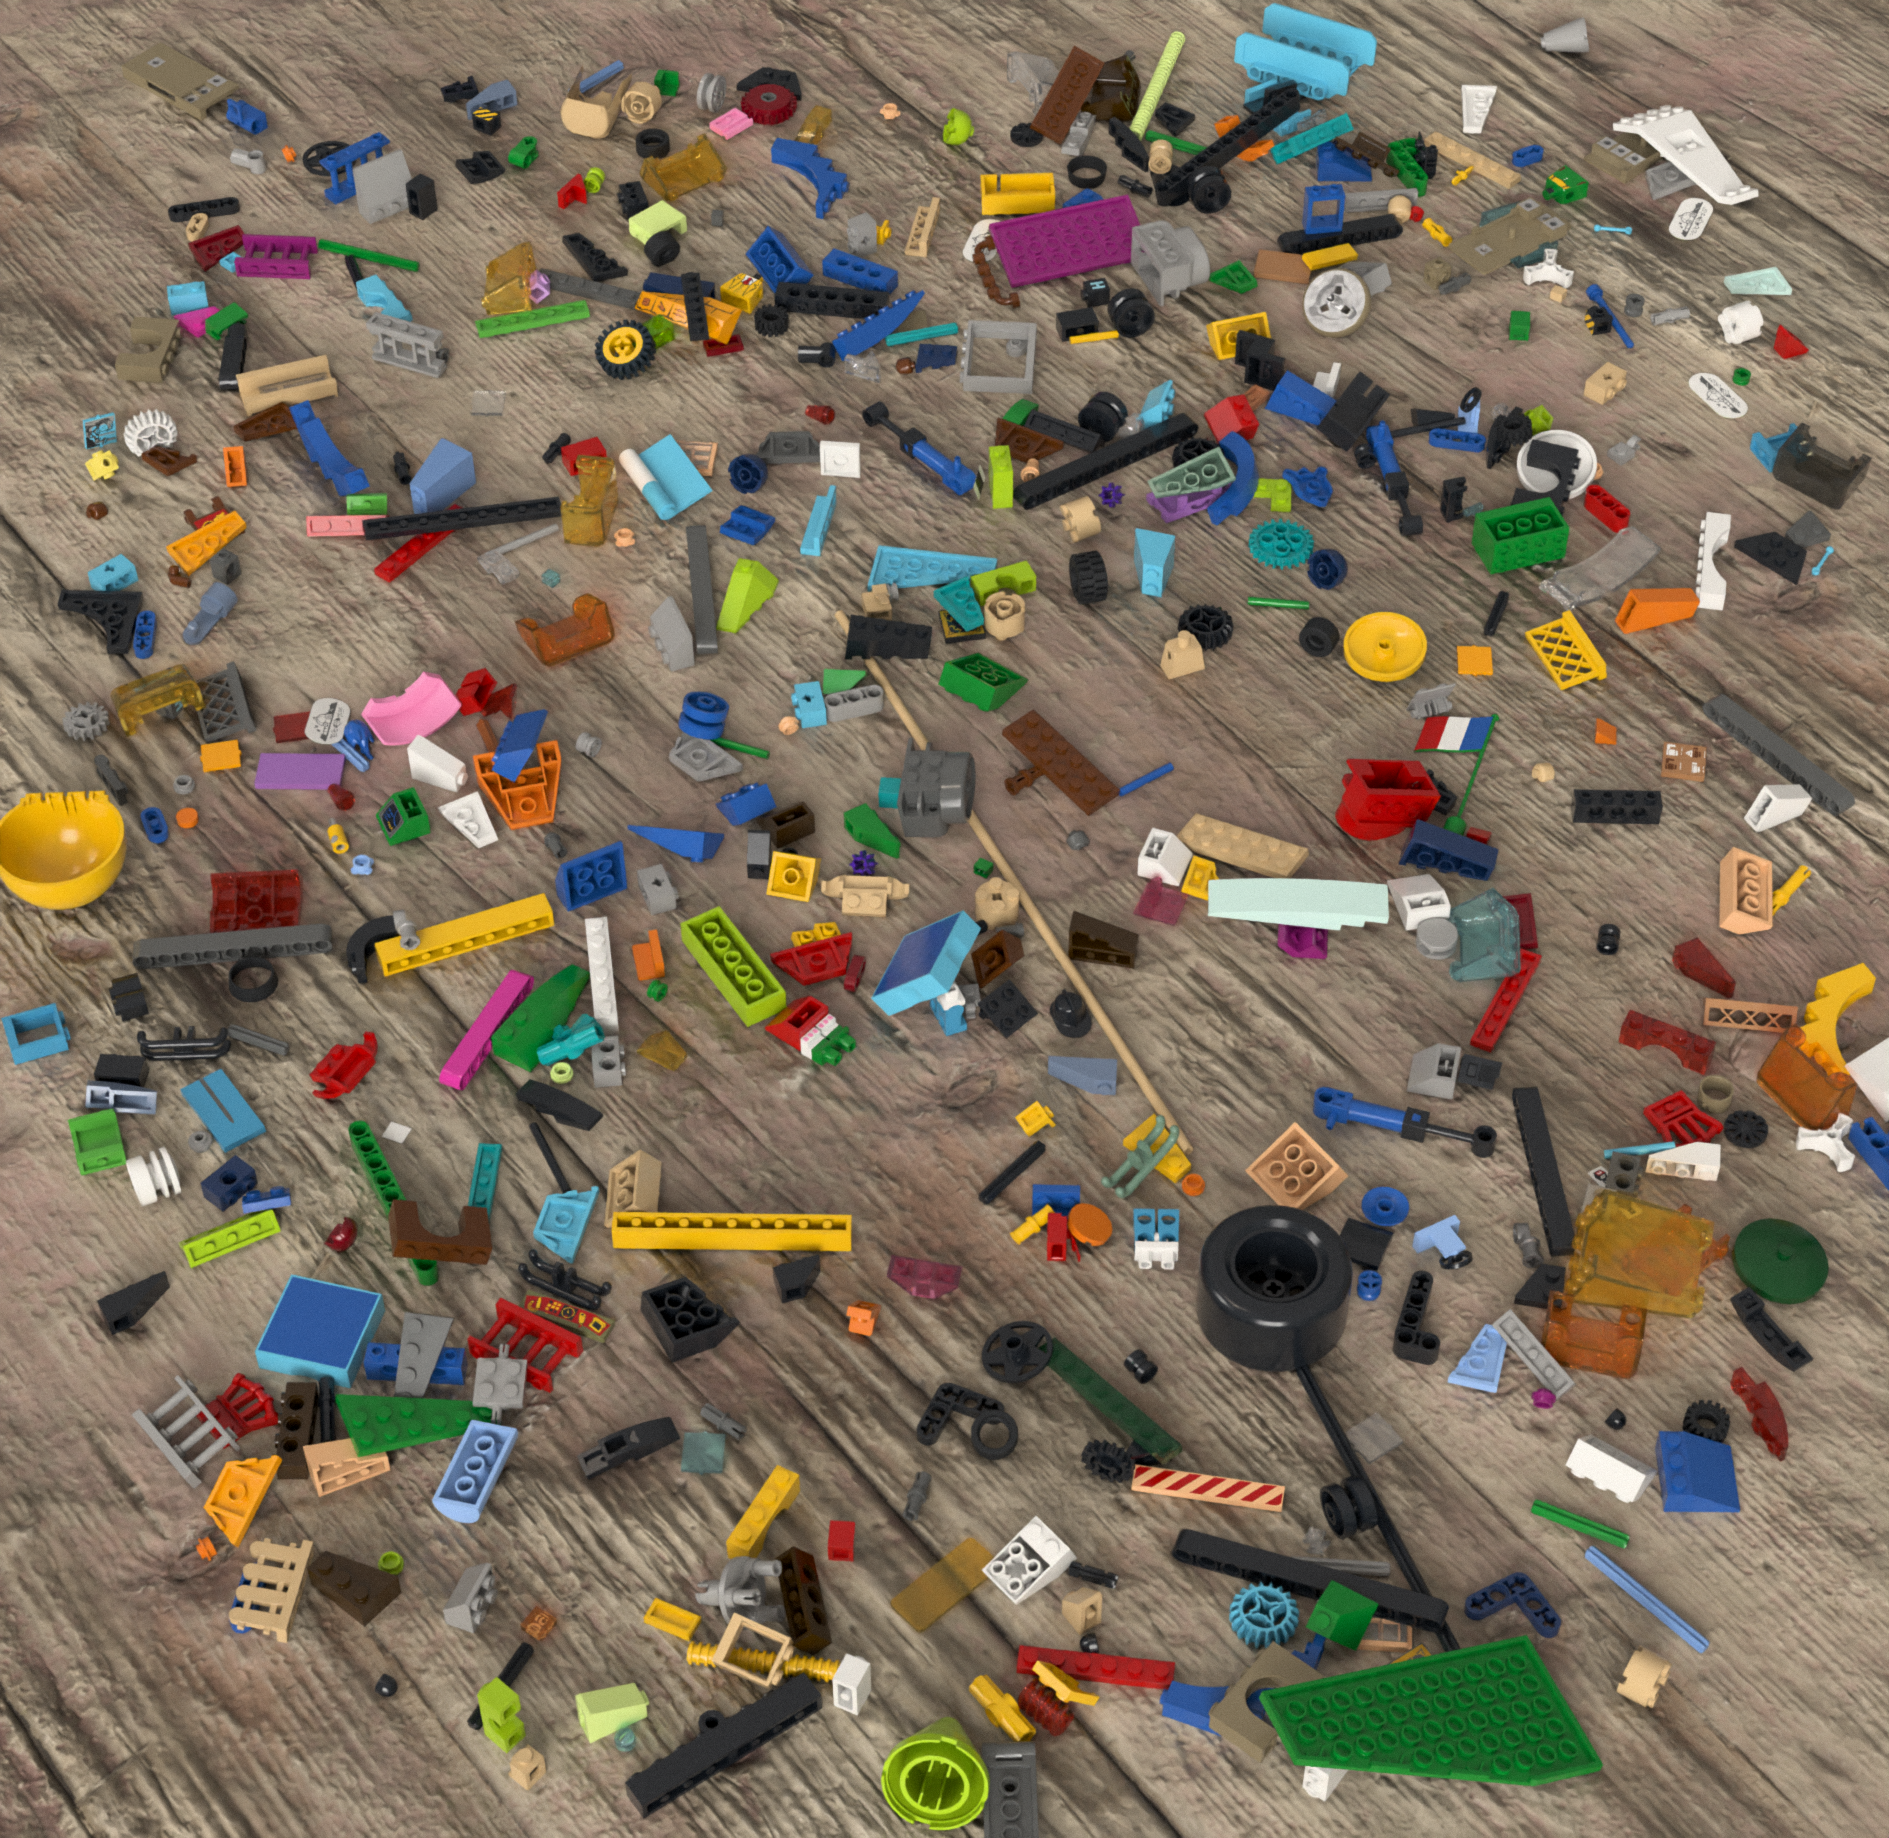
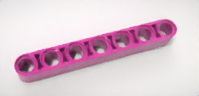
[439,969,534,1091]

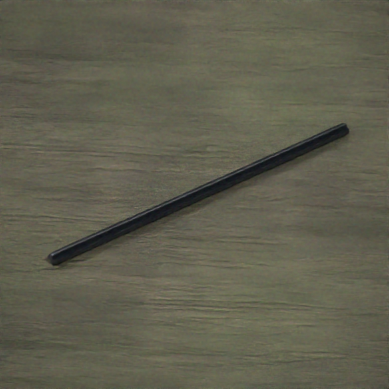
[1296,1365,1461,1652]

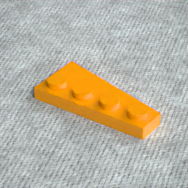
[166,511,246,577]

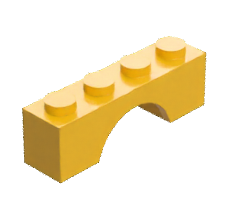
[726,1465,800,1559]

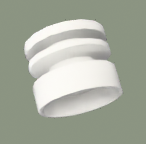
[125,1147,181,1207]

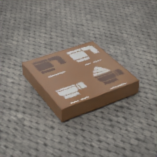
[1661,742,1707,782]

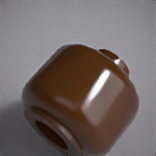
[896,357,916,374]
[86,502,108,520]

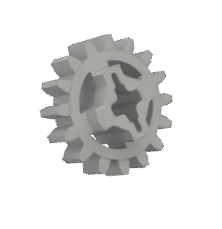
[62,702,110,741]

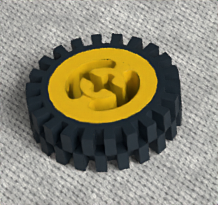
[595,320,656,380]

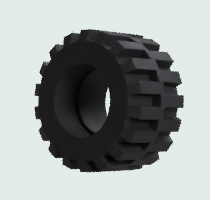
[1069,550,1108,605]

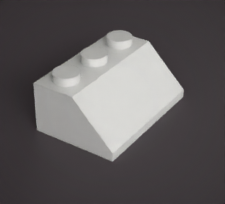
[1566,1435,1657,1503]

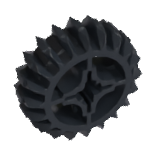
[1172,437,1225,468]
[1178,603,1234,651]

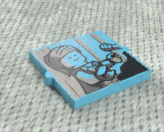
[83,412,117,450]

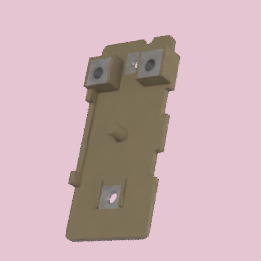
[1449,197,1571,275]

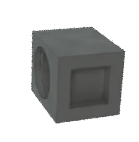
[209,548,242,585]

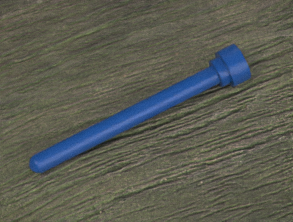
[1586,284,1634,349]

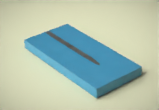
[180,1069,266,1153]

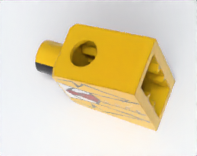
[720,273,763,314]

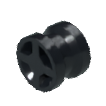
[1354,444,1376,469]

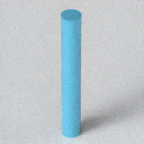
[1604,1141,1676,1159]

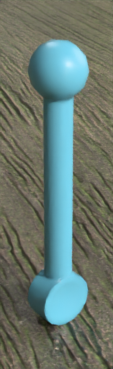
[1594,224,1632,234]
[1811,546,1834,575]

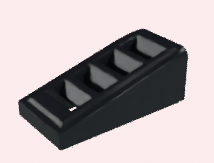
[1411,408,1455,425]

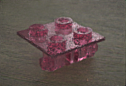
[1133,876,1189,926]

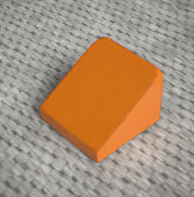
[1595,718,1616,745]

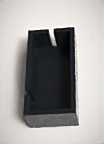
[1316,371,1390,452]

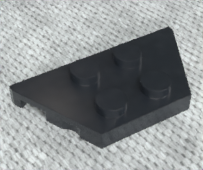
[736,67,802,101]
[1734,532,1807,585]

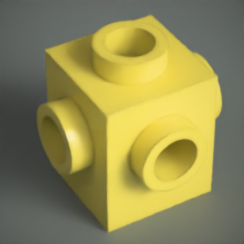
[85,450,119,481]

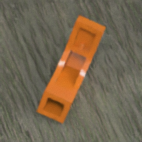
[1214,115,1274,161]

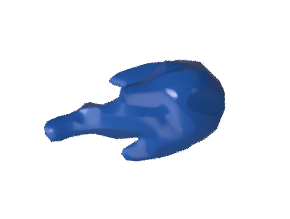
[344,719,374,760]

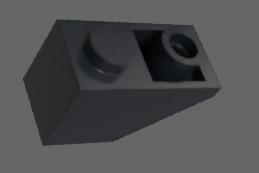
[773,1255,821,1304]

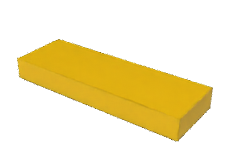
[1302,243,1358,270]

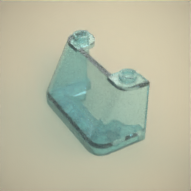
[1449,888,1521,983]

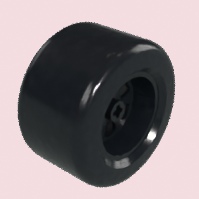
[1196,1205,1353,1372]

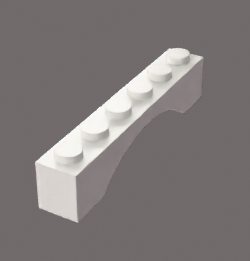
[1695,512,1731,610]
[585,917,619,1036]

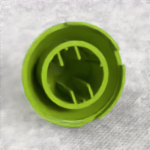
[881,1717,990,1830]

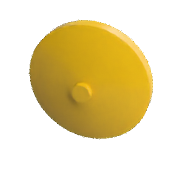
[1343,612,1427,682]

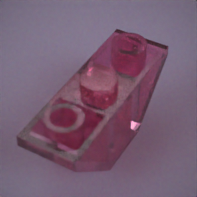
[887,1255,963,1299]

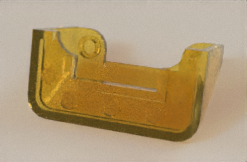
[639,133,727,202]
[481,242,536,315]
[110,664,206,737]

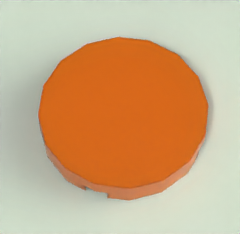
[1067,1203,1113,1246]

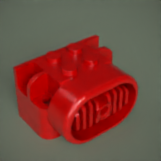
[1335,759,1441,841]

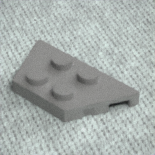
[1645,161,1696,200]
[669,732,743,782]

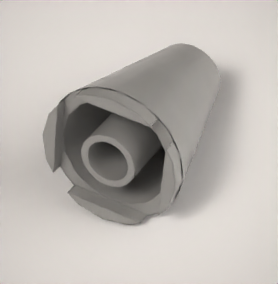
[1540,17,1589,53]

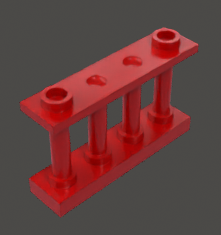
[467,1298,583,1393]

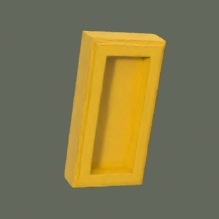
[643,1598,702,1642]

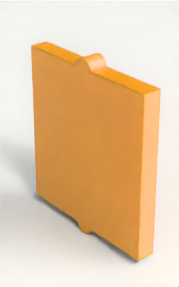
[1457,645,1493,676]
[200,739,242,772]

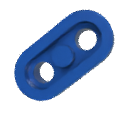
[141,807,169,843]

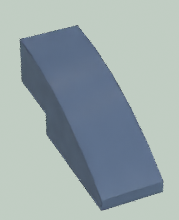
[85,1080,157,1114]

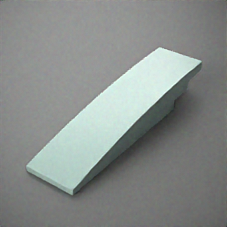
[1208,878,1389,930]

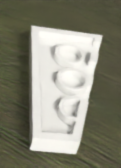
[1461,85,1497,134]

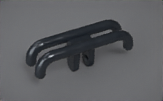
[137,1026,231,1061]
[518,1249,612,1310]

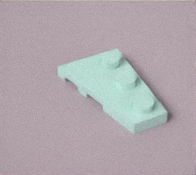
[1724,267,1792,295]

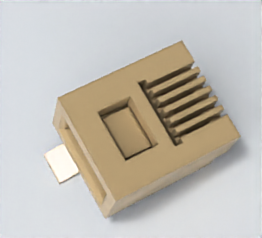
[861,583,892,621]

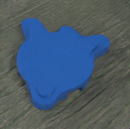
[1282,466,1333,507]

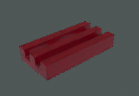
[703,334,744,357]

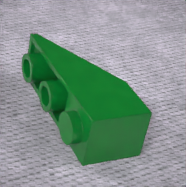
[844,803,901,859]

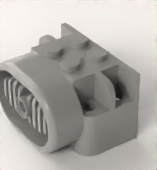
[1131,220,1210,307]

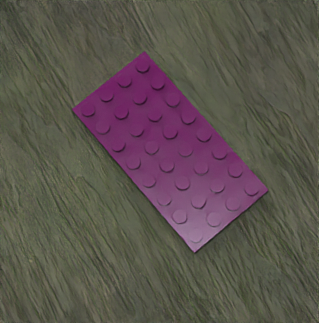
[988,195,1144,288]

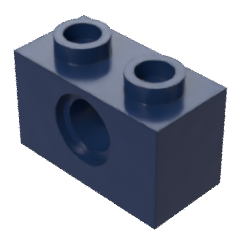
[200,1155,258,1212]

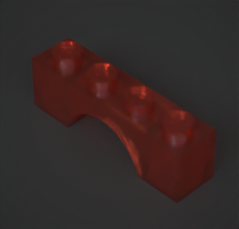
[1618,1010,1716,1075]

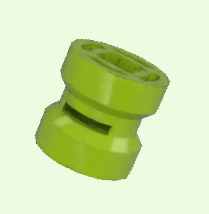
[583,167,605,193]

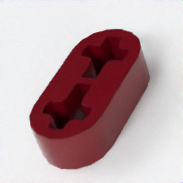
[844,954,867,992]

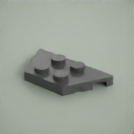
[756,431,820,464]

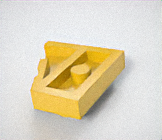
[1181,856,1219,901]
[1032,1661,1100,1706]

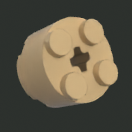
[621,82,662,124]
[1060,496,1101,543]
[984,592,1025,640]
[975,877,1019,930]
[1617,1645,1672,1708]

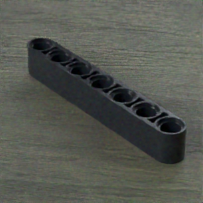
[1277,214,1403,255]

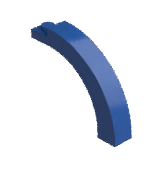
[1207,431,1259,526]

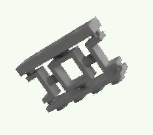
[366,312,447,378]

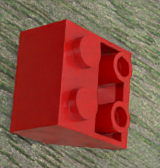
[765,996,828,1051]

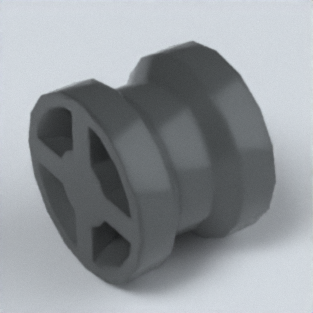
[1624,294,1645,317]

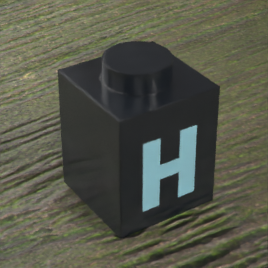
[1080,278,1110,308]

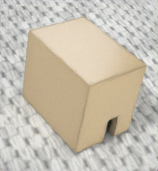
[1550,285,1567,303]

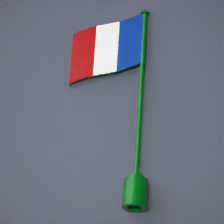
[1414,714,1499,836]

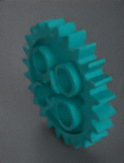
[1248,519,1314,570]

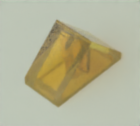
[637,1030,687,1071]

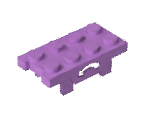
[1146,483,1231,523]

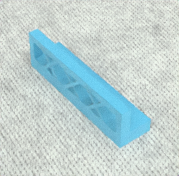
[800,485,837,556]

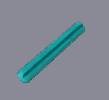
[885,322,958,346]

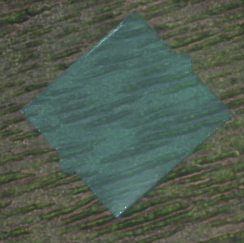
[681,1431,726,1475]

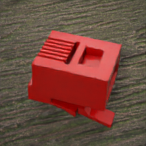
[1047,1213,1080,1262]

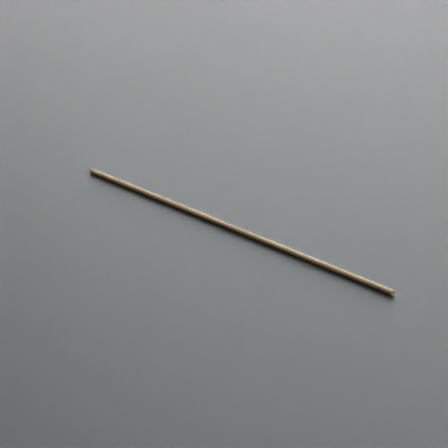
[835,610,1193,1155]

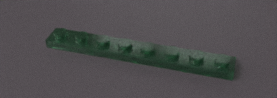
[1038,1337,1183,1465]

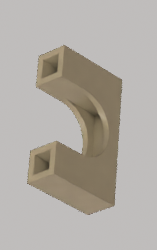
[115,317,183,383]
[1208,1641,1325,1763]

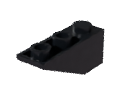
[97,1271,170,1335]

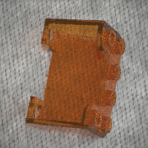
[1541,1290,1647,1379]

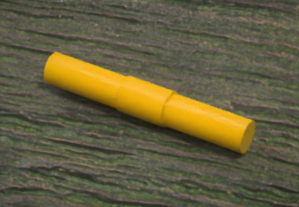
[1069,330,1119,344]

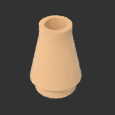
[1021,459,1040,482]

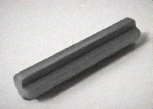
[228,1024,290,1055]

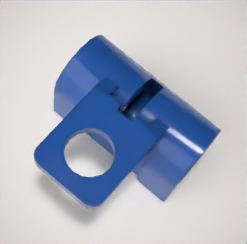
[226,99,268,135]

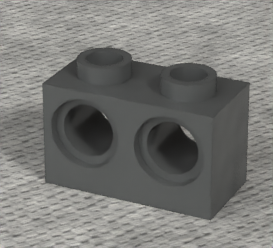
[1605,1151,1643,1207]

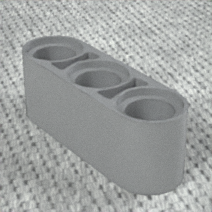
[824,685,884,722]

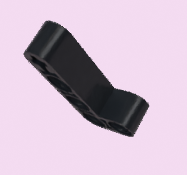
[1392,1270,1440,1365]

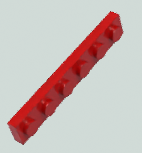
[374,504,462,583]
[1470,948,1542,1053]
[1016,1645,1175,1690]

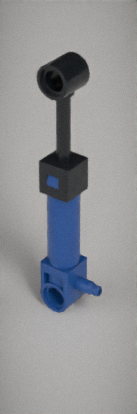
[862,401,976,495]
[1366,420,1423,537]
[1313,1087,1497,1158]

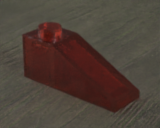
[1672,937,1736,998]

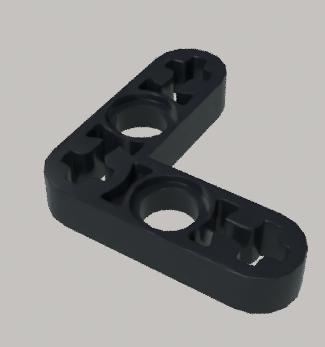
[916,1383,1005,1446]

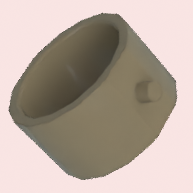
[1697,1075,1734,1114]

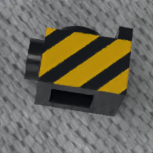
[472,107,501,136]
[1585,306,1613,335]

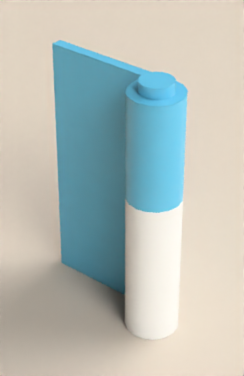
[618,434,712,520]

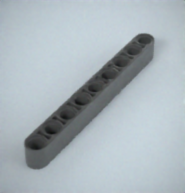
[686,525,718,655]
[1703,694,1855,816]
[133,924,332,969]

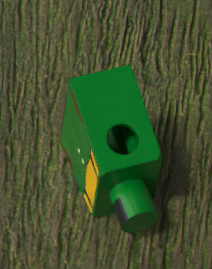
[1542,165,1589,205]

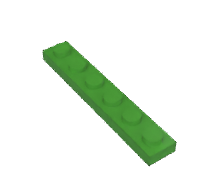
[475,300,590,338]

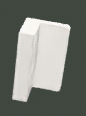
[1313,362,1341,399]

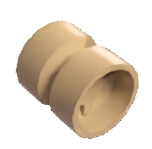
[1148,140,1173,174]

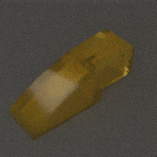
[794,105,832,145]

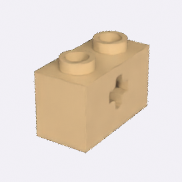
[1584,362,1627,405]

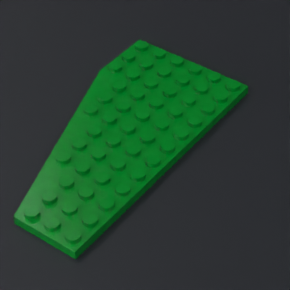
[1259,1635,1603,1786]

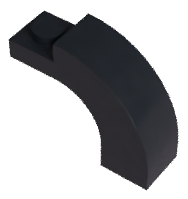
[346,915,401,983]

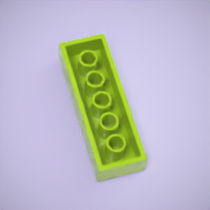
[680,906,787,1027]

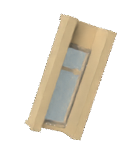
[236,355,338,417]

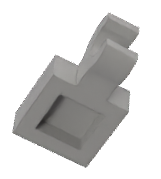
[1607,435,1641,466]
[957,984,981,1019]

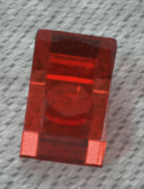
[480,683,517,720]

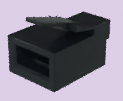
[1457,1054,1502,1090]

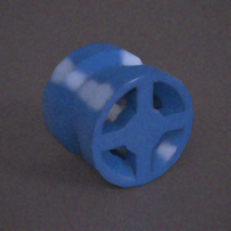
[1357,1270,1382,1301]

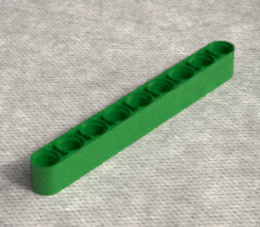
[348,1120,439,1286]

